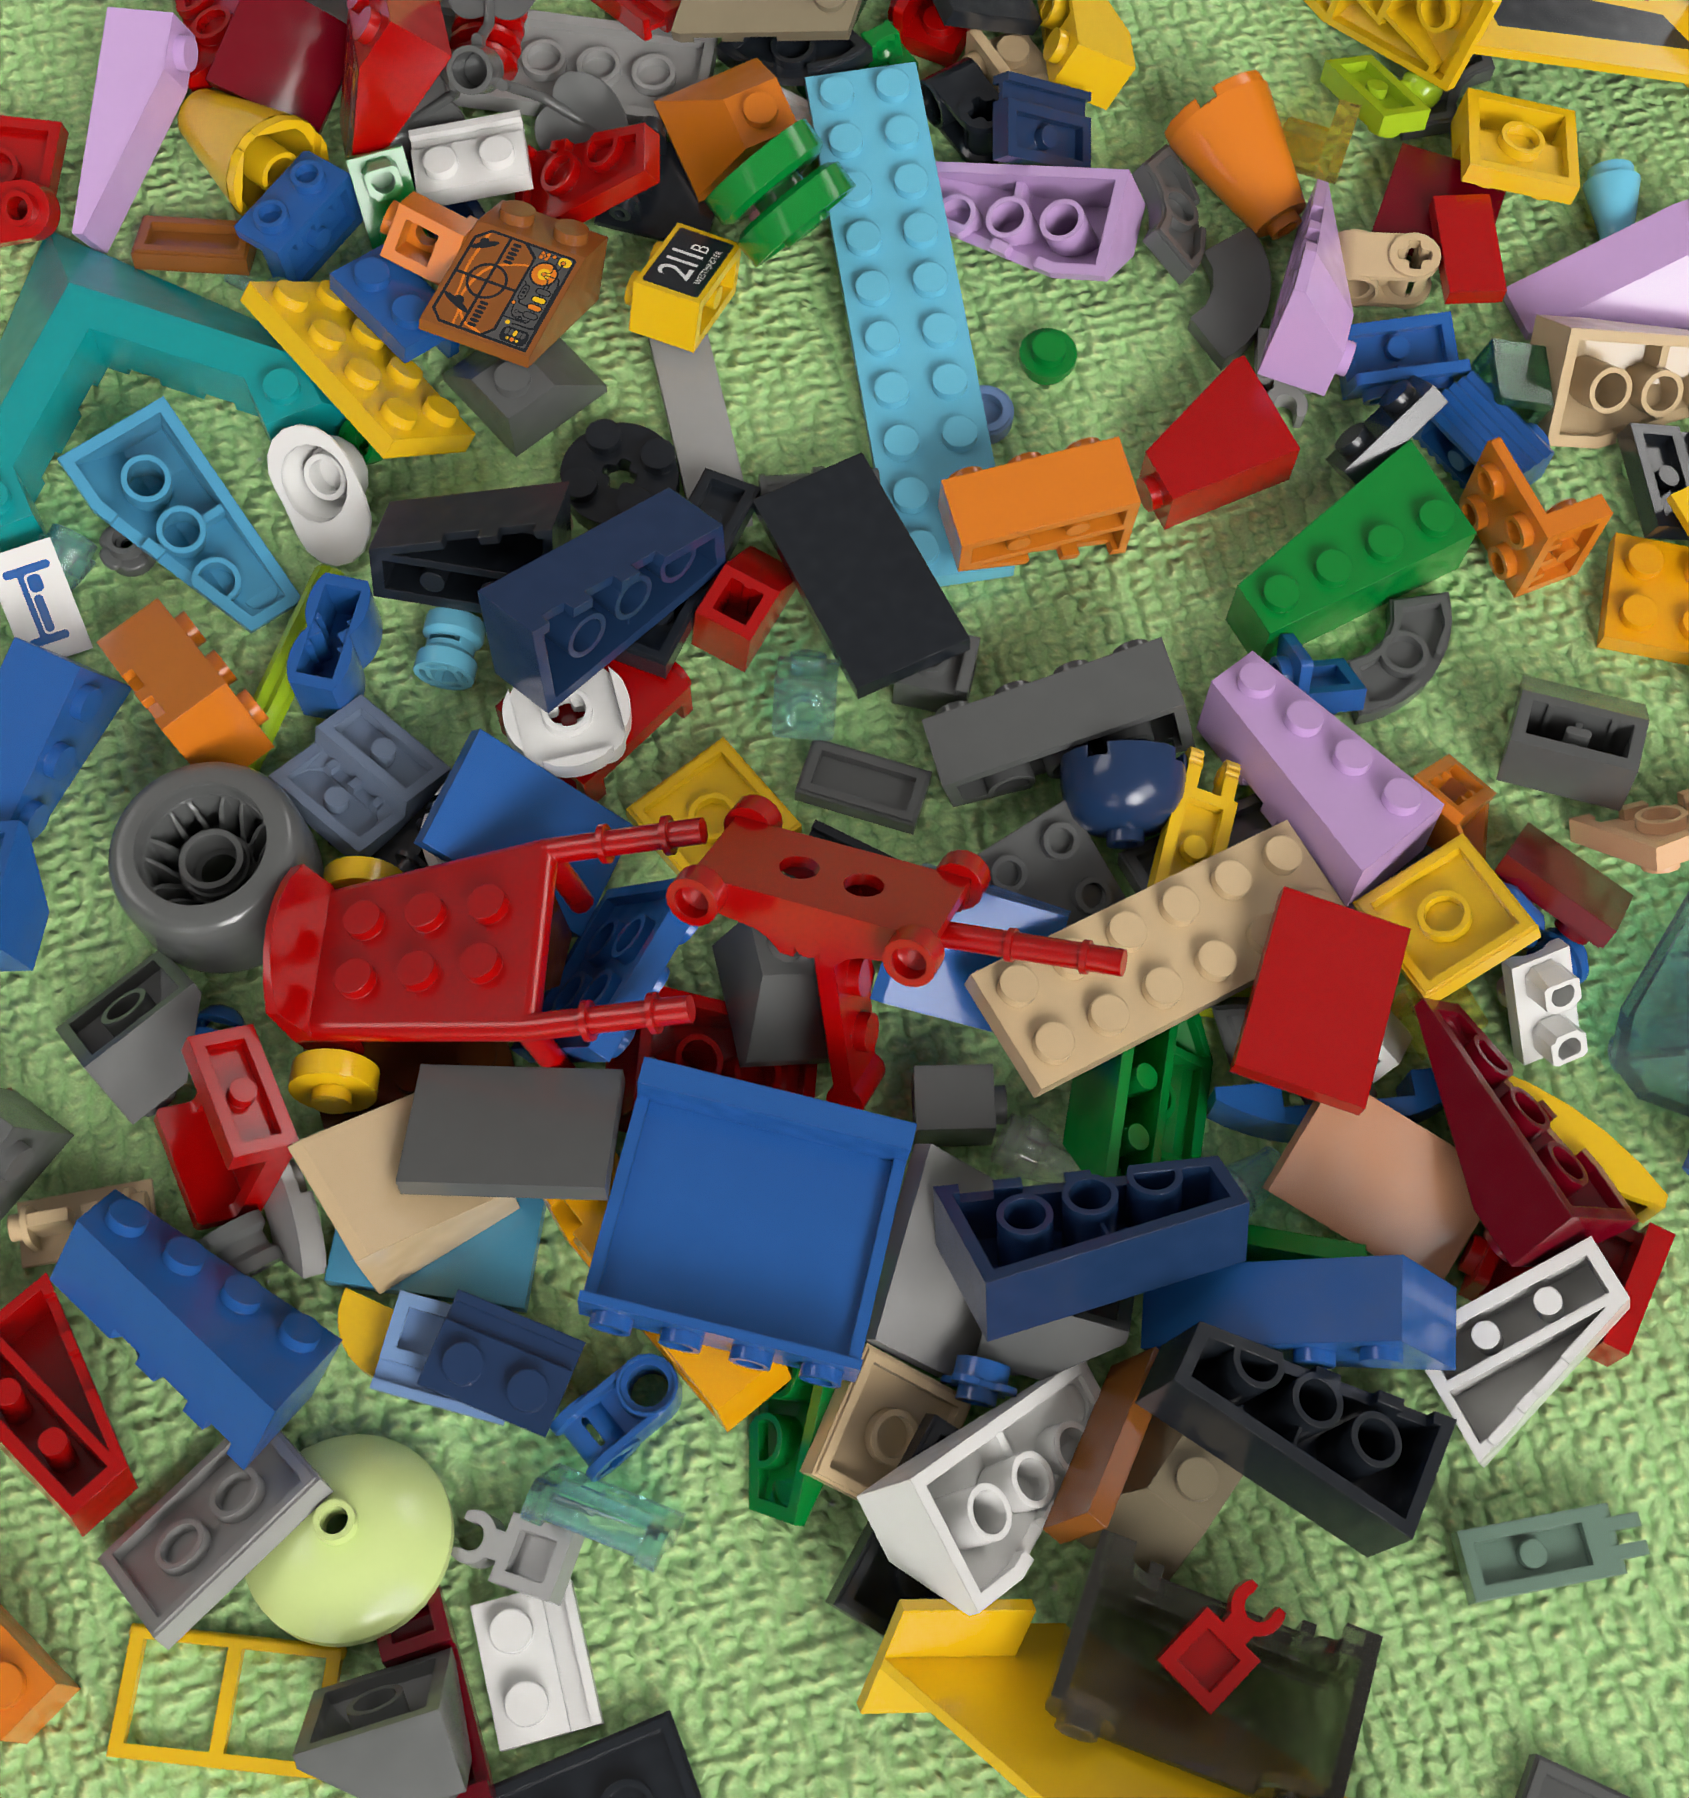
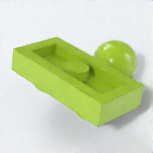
[1320,54,1443,138]

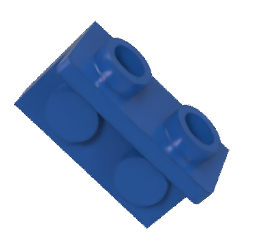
[234,151,363,282]

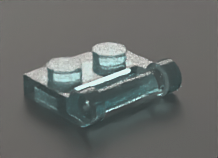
[520,1463,686,1573]

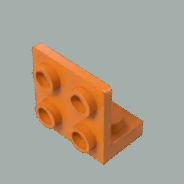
[1459,437,1613,598]

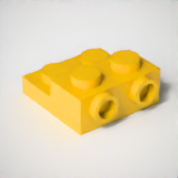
[1451,87,1580,205]

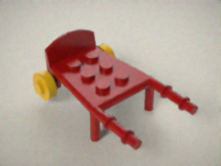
[263,815,708,1114]

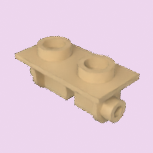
[7,1178,156,1269]

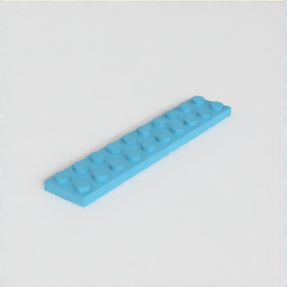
[805,62,1015,587]

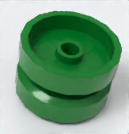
[704,118,856,268]

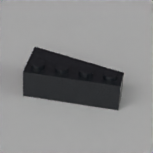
[1135,1321,1457,1558]

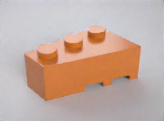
[96,598,275,767]

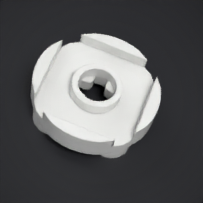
[502,667,632,778]

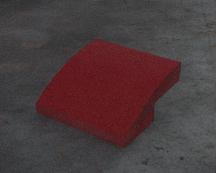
[205,0,347,135]

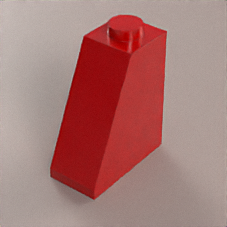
[1136,355,1300,530]

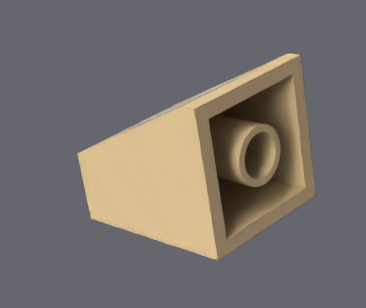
[288,1093,520,1295]

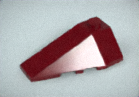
[1414,998,1639,1267]

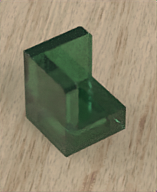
[1465,338,1554,425]

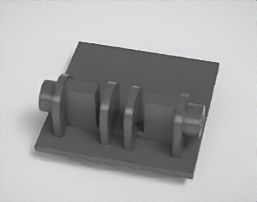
[977,800,1126,927]

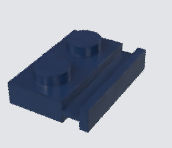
[993,71,1091,168]
[416,1289,586,1438]

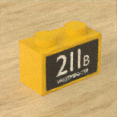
[624,223,741,353]

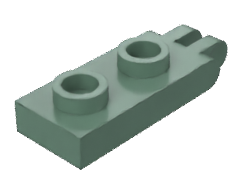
[1450,1503,1650,1605]

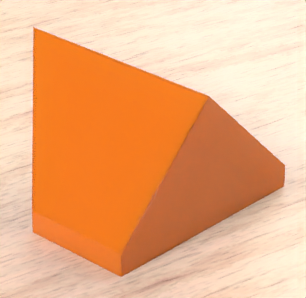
[1413,754,1497,861]

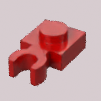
[1154,1579,1286,1715]

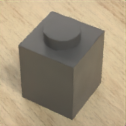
[911,1064,1007,1148]

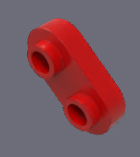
[0,179,61,247]

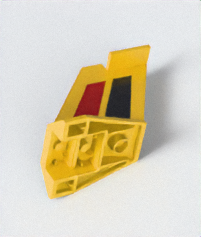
[1303,0,1689,91]

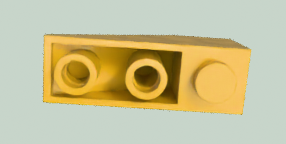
[1037,0,1136,110]

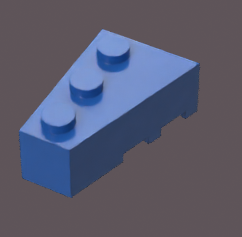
[0,637,132,843]

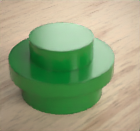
[1019,328,1077,385]

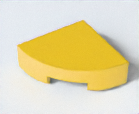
[338,1288,394,1378]

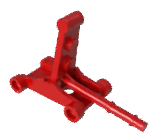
[666,794,1128,1110]

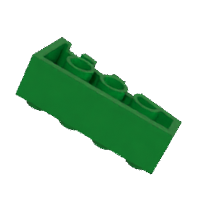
[1225,439,1477,662]

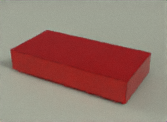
[1428,194,1507,304]

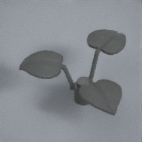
[390,0,629,161]

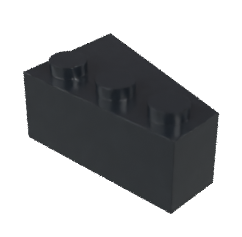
[369,481,571,613]

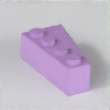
[1196,651,1445,909]

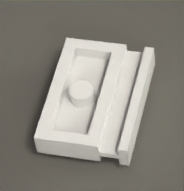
[408,110,534,206]
[470,1579,604,1752]

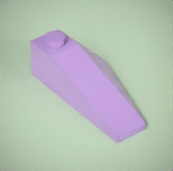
[72,7,198,253]
[1257,179,1357,396]
[1503,199,1689,340]

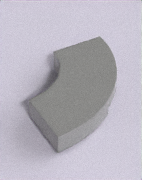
[264,1156,327,1279]

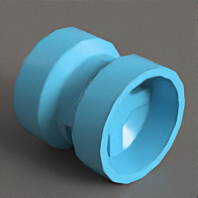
[413,607,486,690]

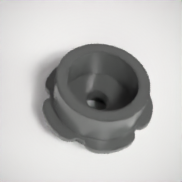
[99,526,156,577]

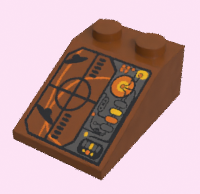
[419,200,608,368]

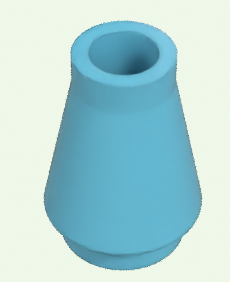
[1582,159,1641,241]

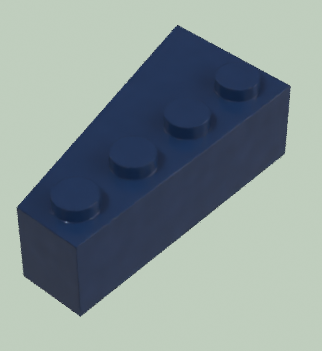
[477,487,726,713]
[933,1156,1250,1342]

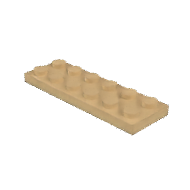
[964,820,1346,1098]

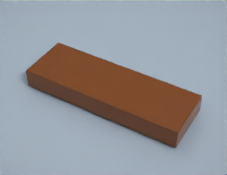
[1043,1347,1159,1544]

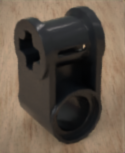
[920,57,999,164]

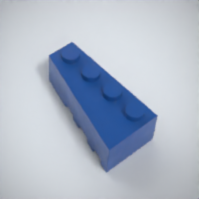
[49,1189,342,1470]
[1140,1254,1457,1370]

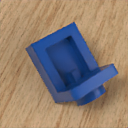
[1269,633,1367,715]

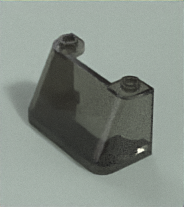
[1045,1529,1383,1798]

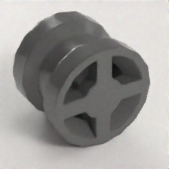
[198,1209,284,1278]

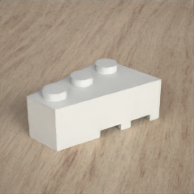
[1425,1236,1630,1468]

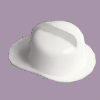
[267,424,372,566]

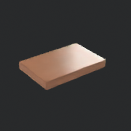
[1262,1095,1480,1279]

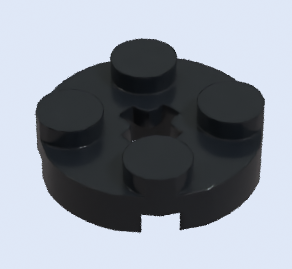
[560,419,680,530]

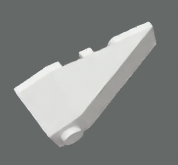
[856,1361,1101,1616]

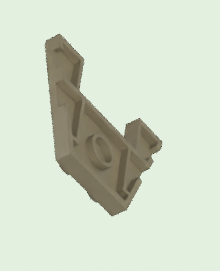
[671,0,862,43]

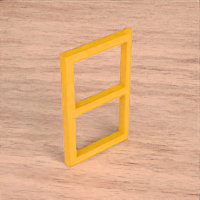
[106,1623,347,1780]

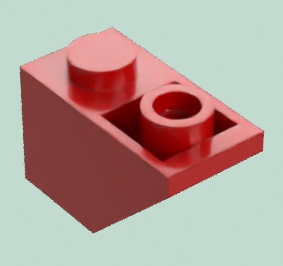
[691,545,796,673]

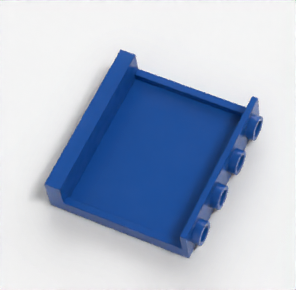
[577,1056,917,1388]

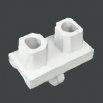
[1496,938,1588,1066]

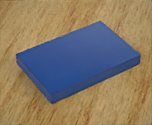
[414,729,634,937]

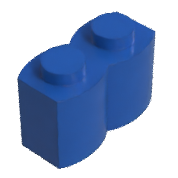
[287,573,383,719]

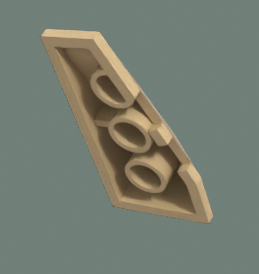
[1524,314,1689,449]

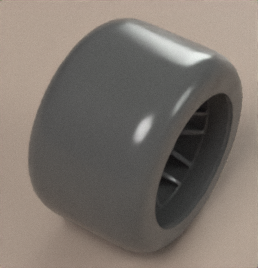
[108,762,324,974]

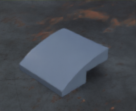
[268,694,451,857]

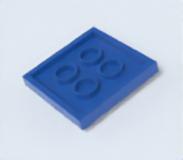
[510,878,699,1063]

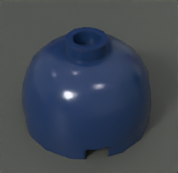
[1060,740,1187,850]

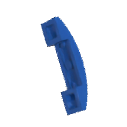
[1206,1068,1444,1143]

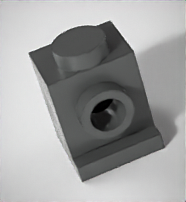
[892,635,981,713]

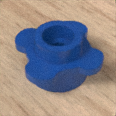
[940,1355,1018,1408]

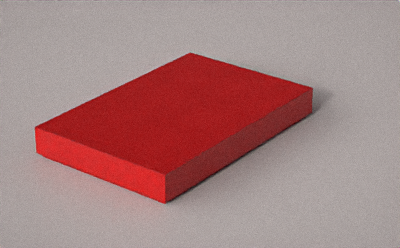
[1229,886,1411,1116]

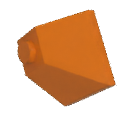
[654,58,797,202]

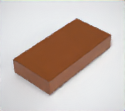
[131,215,257,276]

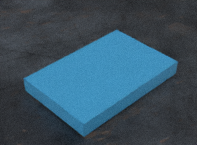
[324,1198,547,1313]

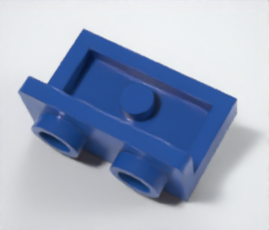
[330,244,460,364]
[1339,311,1471,406]

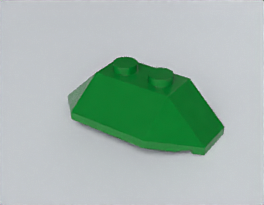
[1062,1013,1213,1178]

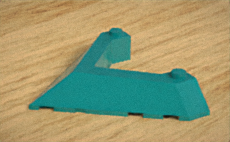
[0,232,347,553]

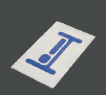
[0,537,93,657]

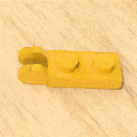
[1147,746,1241,888]

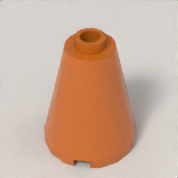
[1164,70,1306,240]

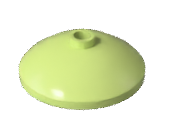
[245,1434,454,1647]

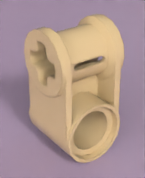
[1338,229,1441,309]

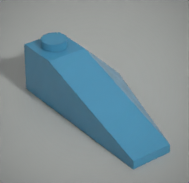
[57,396,301,634]

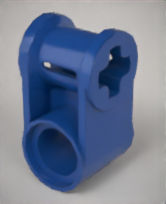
[550,1353,683,1482]

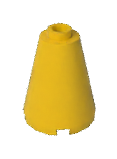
[177,88,329,217]

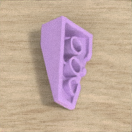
[935,161,1146,282]

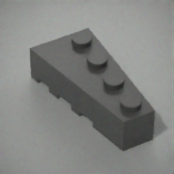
[922,637,1196,807]

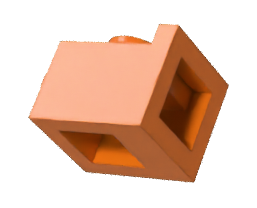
[380,191,478,286]

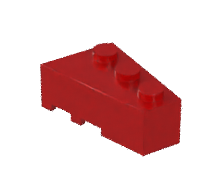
[0,1272,139,1537]

